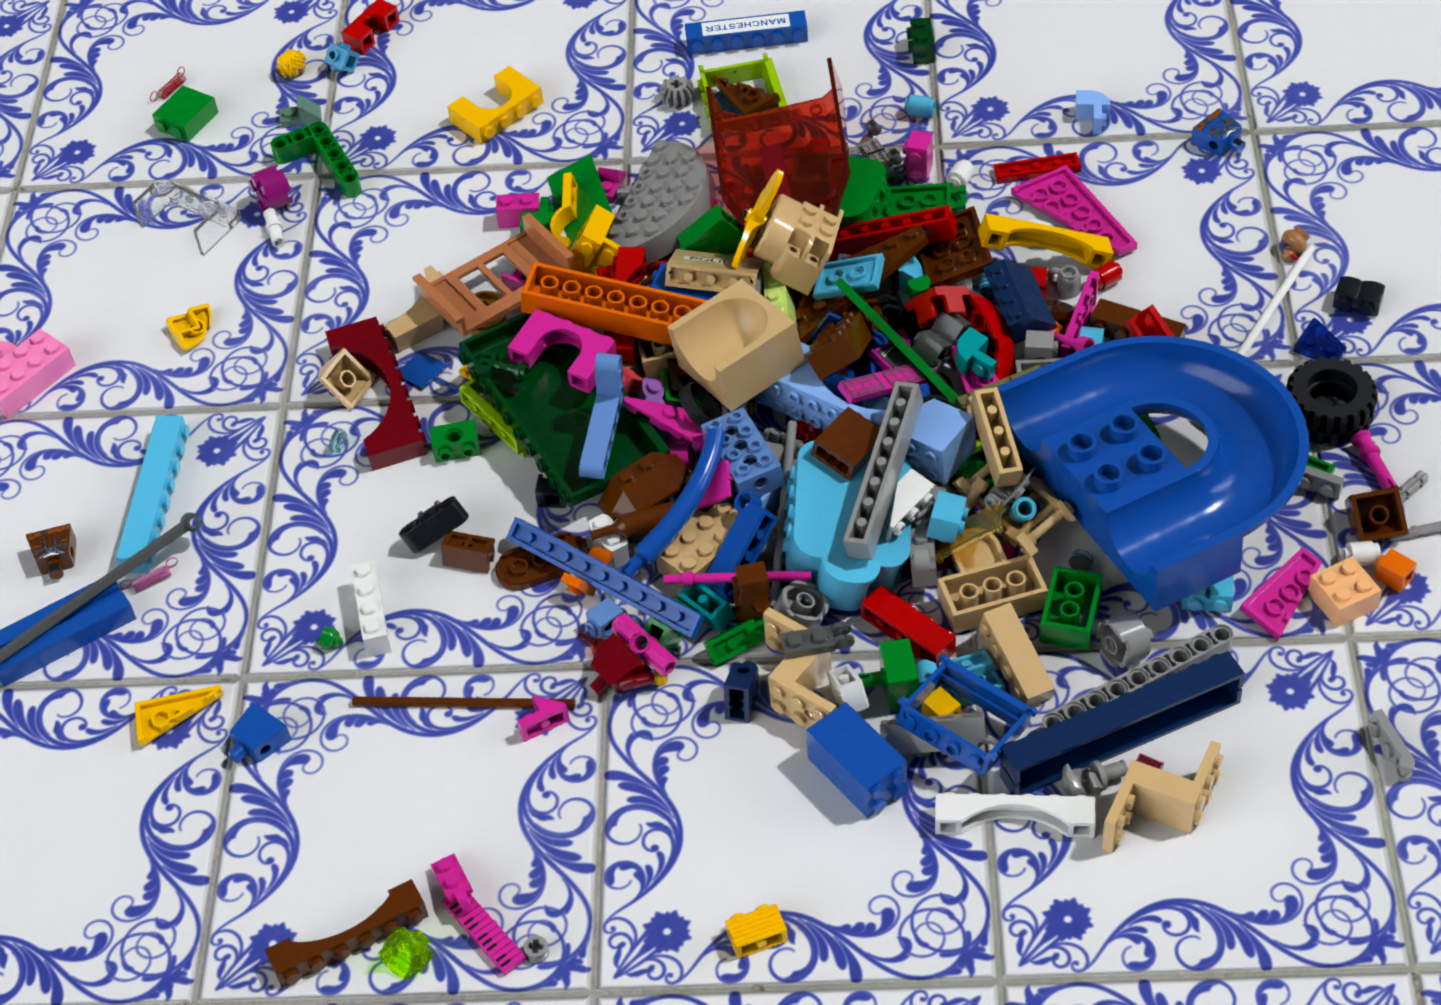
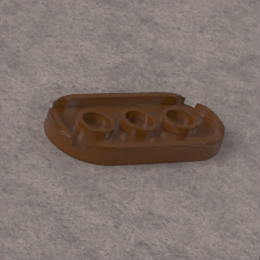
[495,532,589,591]

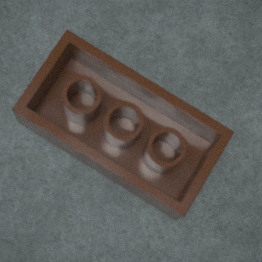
[805,310,875,380]

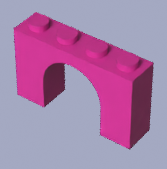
[508,309,617,394]

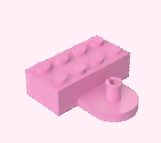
[0,329,76,419]

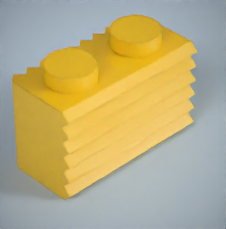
[725,904,788,959]

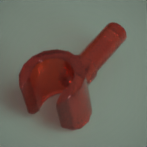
[577,632,604,656]

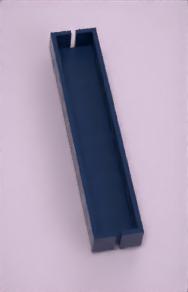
[1000,651,1245,795]

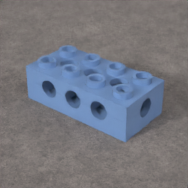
[700,407,785,496]

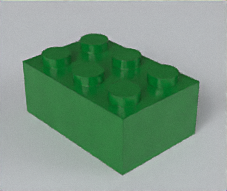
[1039,566,1104,651]

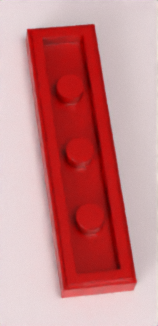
[993,152,1082,184]

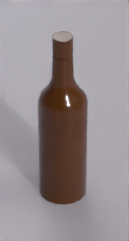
[590,500,675,540]

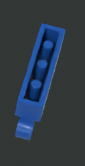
[702,490,779,604]

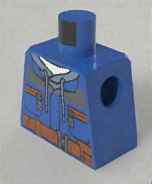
[1191,108,1246,156]

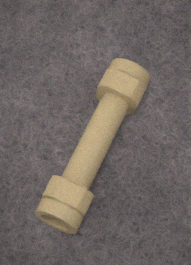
[964,477,989,527]

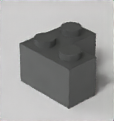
[912,309,972,366]

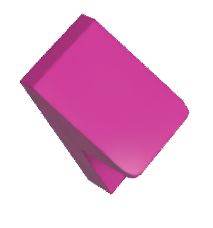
[598,167,626,203]
[517,696,570,742]

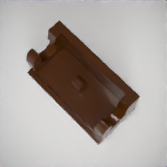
[441,531,495,574]

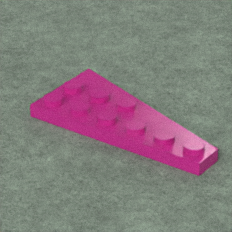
[1011,165,1137,257]

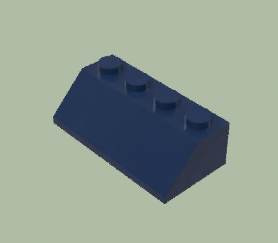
[983,259,1057,345]

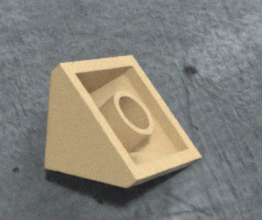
[318,348,375,411]

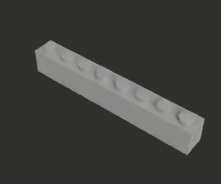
[843,381,923,560]

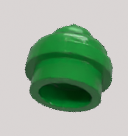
[317,626,344,650]

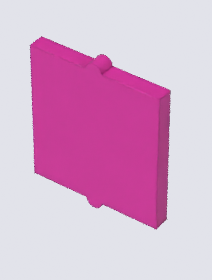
[697,460,732,510]

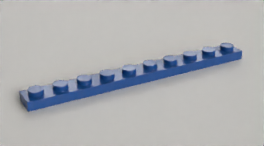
[506,517,705,639]

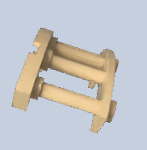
[951,463,1076,556]

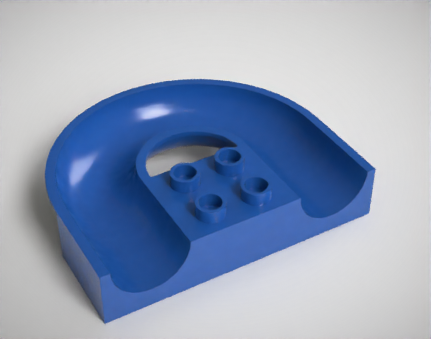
[997,336,1309,612]

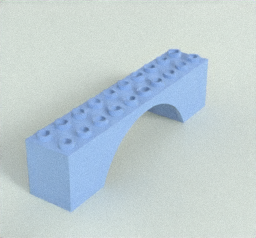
[753,342,977,484]

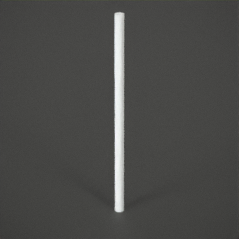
[1237,245,1315,356]

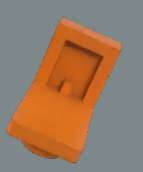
[560,545,613,597]

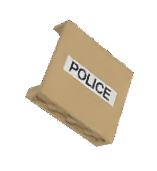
[665,249,764,292]

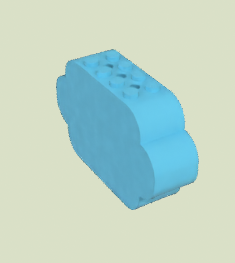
[782,440,911,611]

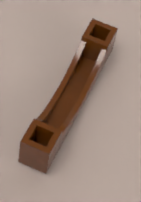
[265,879,429,987]

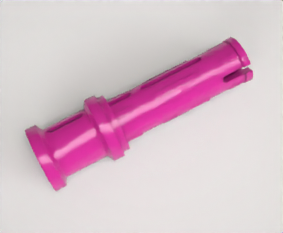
[1351,430,1399,489]

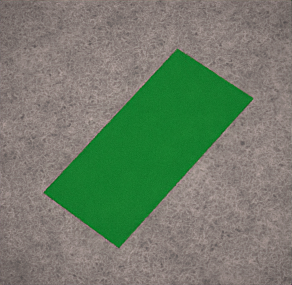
[547,154,615,246]

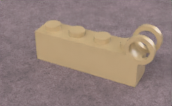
[966,387,1023,488]

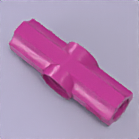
[611,613,678,676]

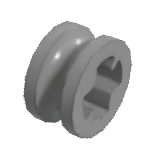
[524,936,549,964]

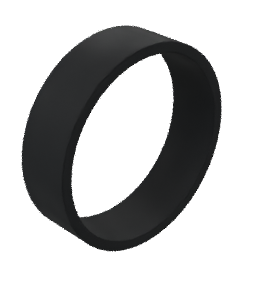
[678,381,722,428]

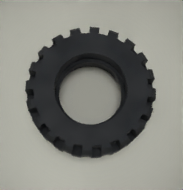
[1286,357,1378,445]

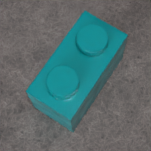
[677,583,736,634]

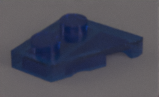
[1293,318,1347,360]

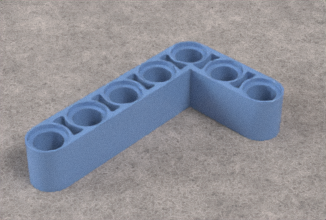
[579,352,624,480]

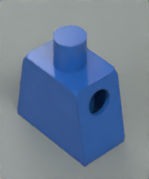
[228,702,292,763]

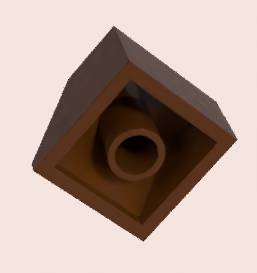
[1344,487,1409,542]

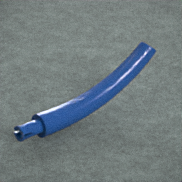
[620,428,725,578]

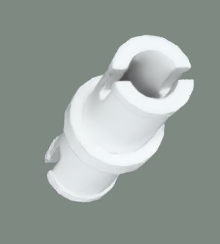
[263,208,286,248]

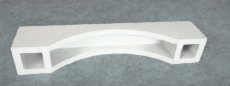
[935,792,1096,838]

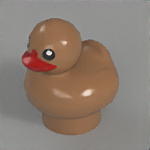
[1281,225,1310,263]

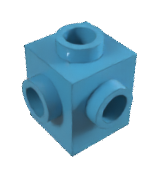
[324,42,360,73]

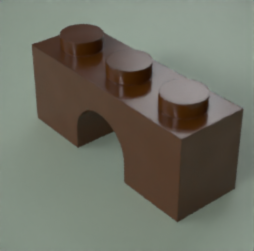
[731,561,771,623]

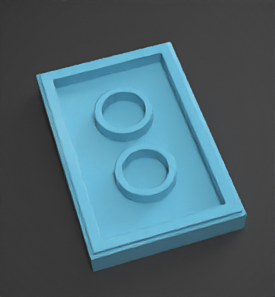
[813,253,885,300]

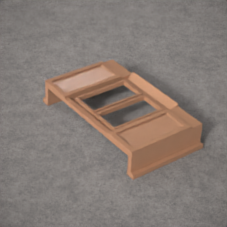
[412,213,575,336]

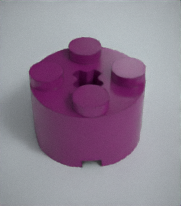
[248,164,293,212]

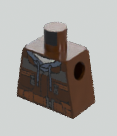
[26,523,77,579]

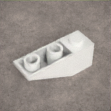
[885,468,935,542]

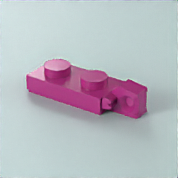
[430,853,473,912]

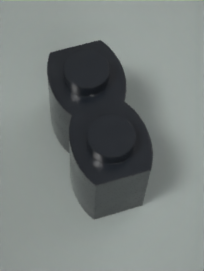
[1333,276,1385,316]

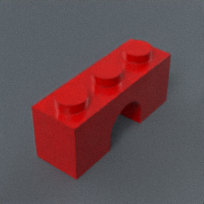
[341,0,400,55]

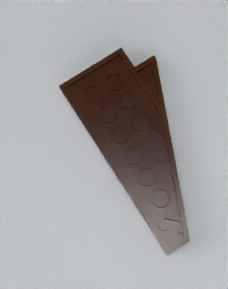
[764,224,929,344]

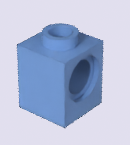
[586,597,624,641]

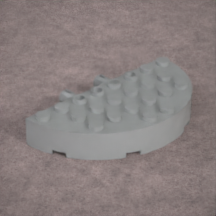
[606,140,716,266]

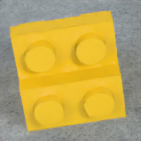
[570,204,621,276]

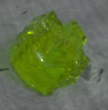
[378,927,435,980]

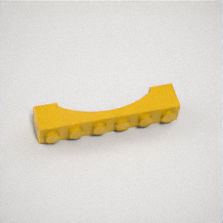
[978,213,1114,269]

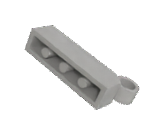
[910,500,937,587]
[880,711,998,758]

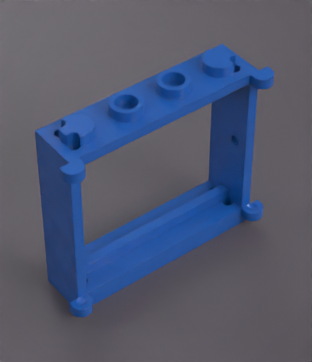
[896,654,1037,777]

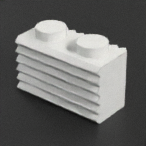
[826,664,869,714]

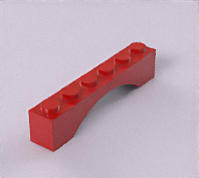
[604,247,647,364]

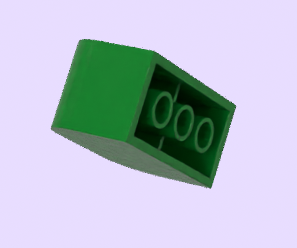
[817,155,891,226]

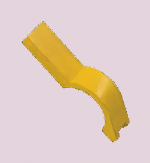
[550,172,578,250]

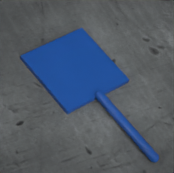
[400,351,459,392]

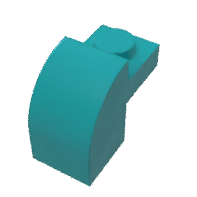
[955,327,997,381]

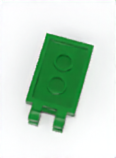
[886,183,967,217]

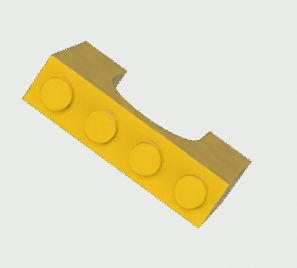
[447,66,543,144]

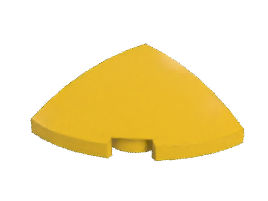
[165,303,212,351]

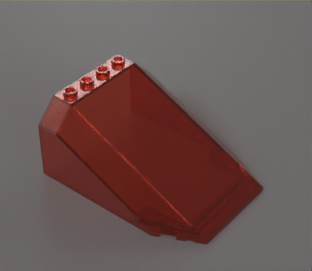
[706,58,851,235]

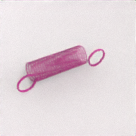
[120,557,178,591]

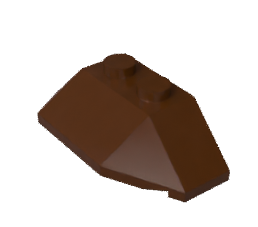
[598,452,689,521]

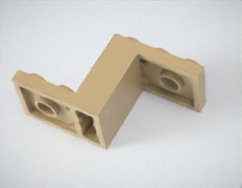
[763,607,837,728]
[1102,740,1224,854]

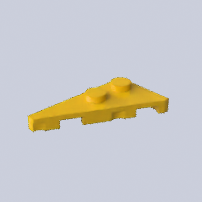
[134,685,223,747]

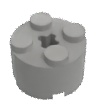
[772,580,829,629]
[1095,609,1154,668]

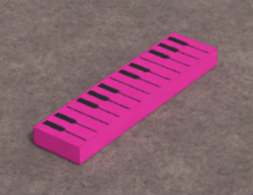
[442,894,526,976]

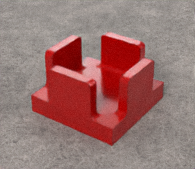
[905,286,970,329]

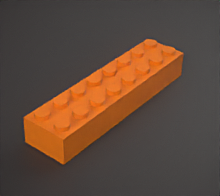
[521,262,708,346]

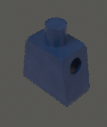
[724,660,759,723]

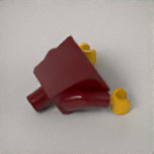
[589,632,668,695]

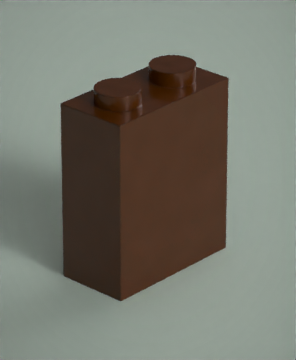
[811,407,880,481]

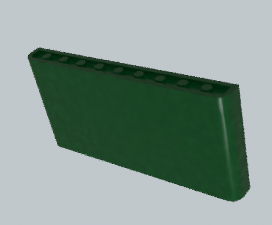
[458,313,670,508]

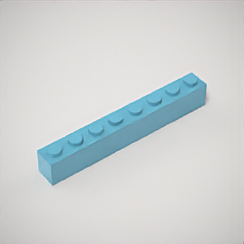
[116,415,190,573]

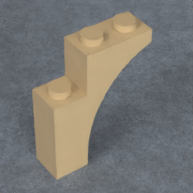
[385,265,445,353]

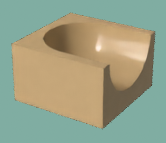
[667,279,806,412]

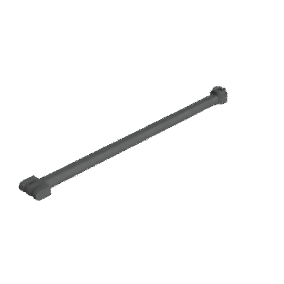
[0,512,202,664]

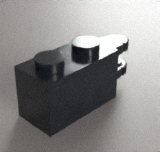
[877,290,928,333]

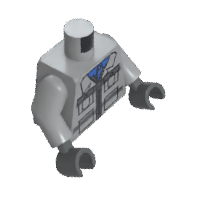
[847,119,902,178]

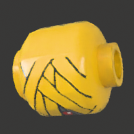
[276,49,306,79]

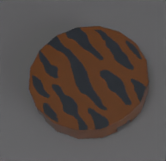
[1045,299,1075,320]

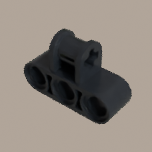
[399,496,469,553]

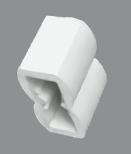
[589,513,630,569]

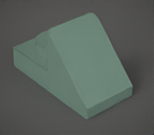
[279,94,322,128]

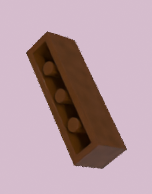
[1090,298,1186,340]

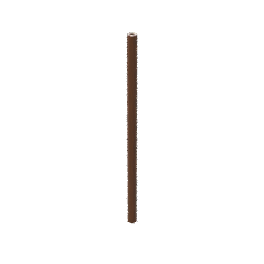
[352,696,576,709]

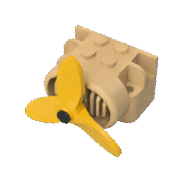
[731,169,844,296]

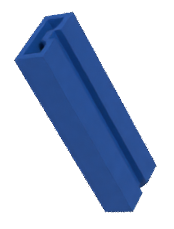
[0,581,137,687]

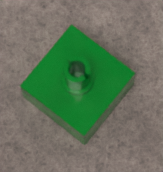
[858,638,919,713]

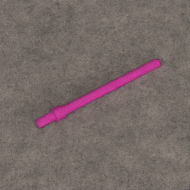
[663,570,812,586]

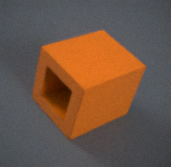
[1374,548,1417,593]

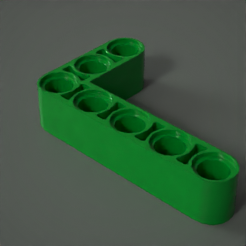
[270,122,362,198]

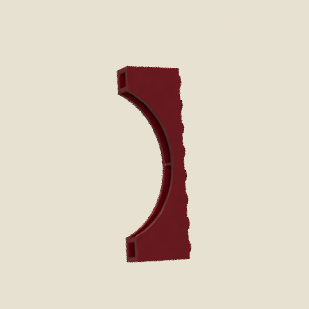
[325,317,428,471]

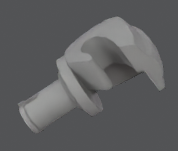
[1062,760,1128,797]

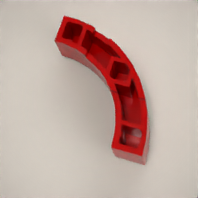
[940,284,1015,380]

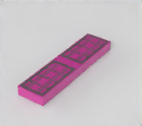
[837,363,926,404]

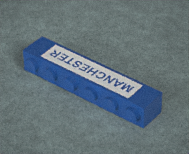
[685,10,808,55]

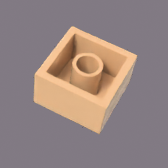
[1308,556,1382,628]

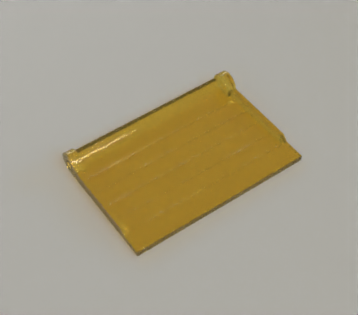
[935,501,1003,564]

